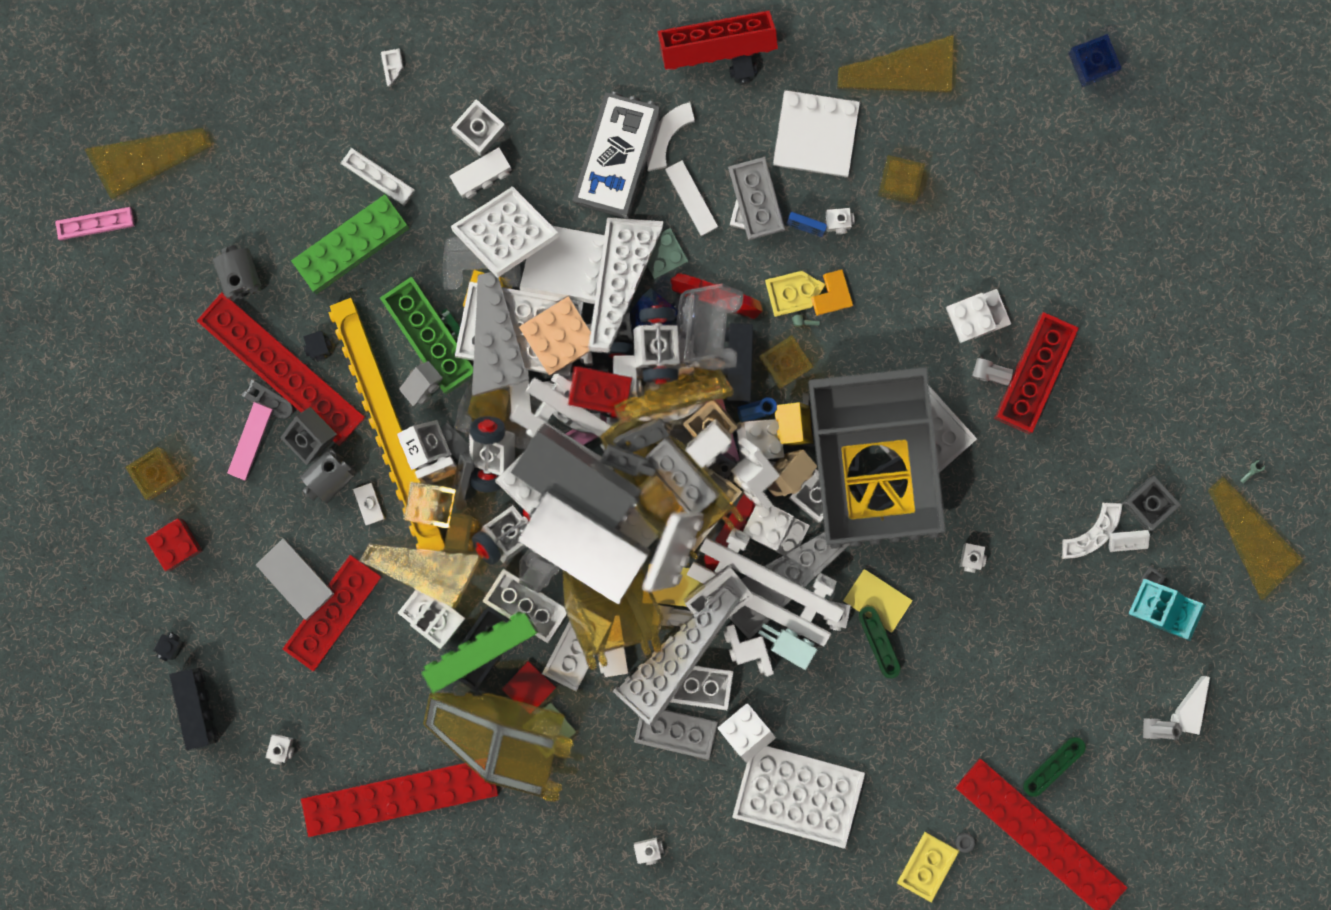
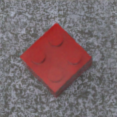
[145,518,202,572]

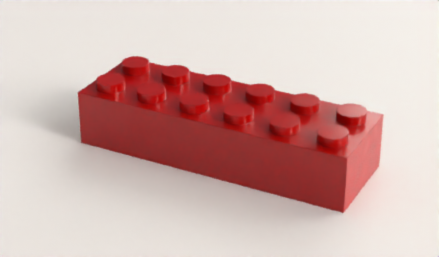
[657,11,778,70]
[994,312,1078,434]

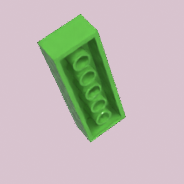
[291,195,409,295]
[380,276,473,395]
[421,611,539,693]

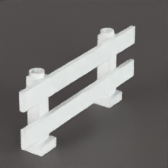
[510,374,651,493]
[687,527,845,646]

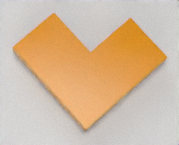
[811,270,853,316]

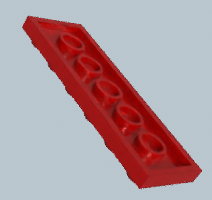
[283,555,382,672]

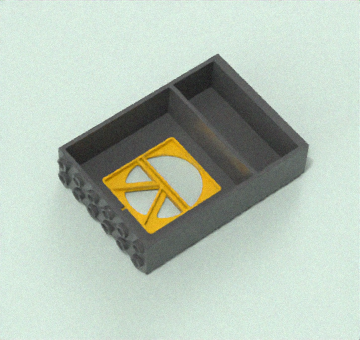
[809,367,945,549]

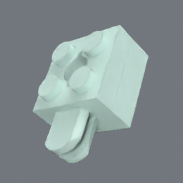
[758,623,817,670]

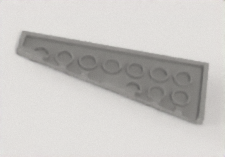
[729,532,850,639]
[613,587,741,726]

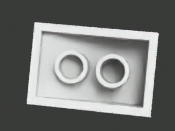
[684,567,755,618]

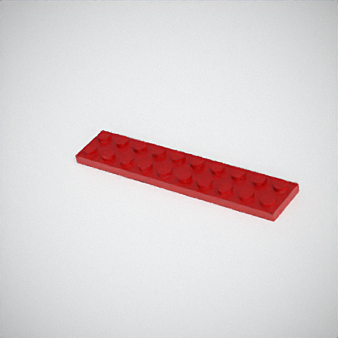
[196,292,365,446]
[301,758,498,837]
[955,758,1128,910]

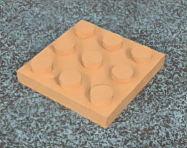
[519,297,591,376]

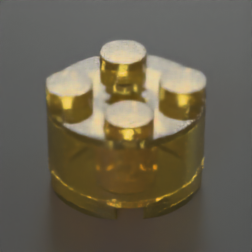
[468,388,509,423]
[637,476,677,521]

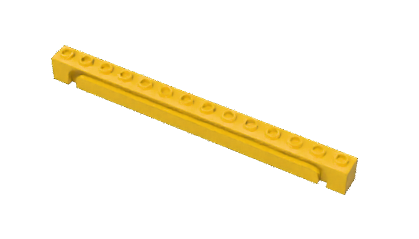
[329,298,447,557]

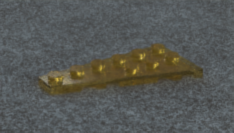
[837,35,953,93]
[84,128,213,200]
[615,359,733,423]
[1208,477,1303,600]
[360,544,482,609]

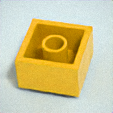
[775,402,813,446]

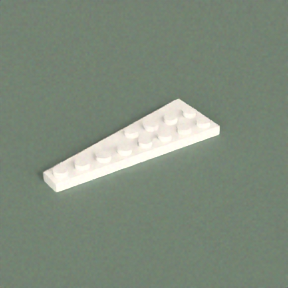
[589,218,663,352]

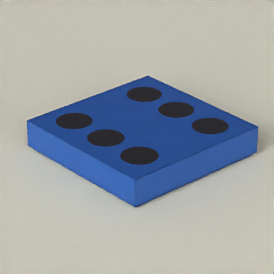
[787,212,827,237]

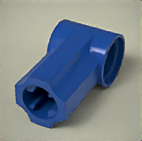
[737,397,777,423]

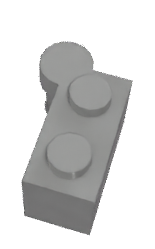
[399,361,443,406]

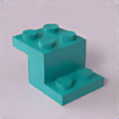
[1129,579,1206,641]

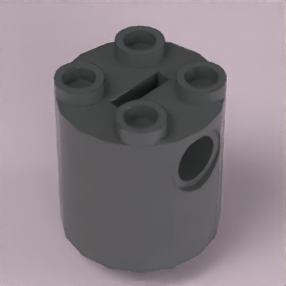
[213,245,262,301]
[300,448,357,503]

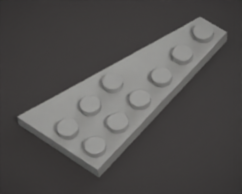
[472,272,529,397]

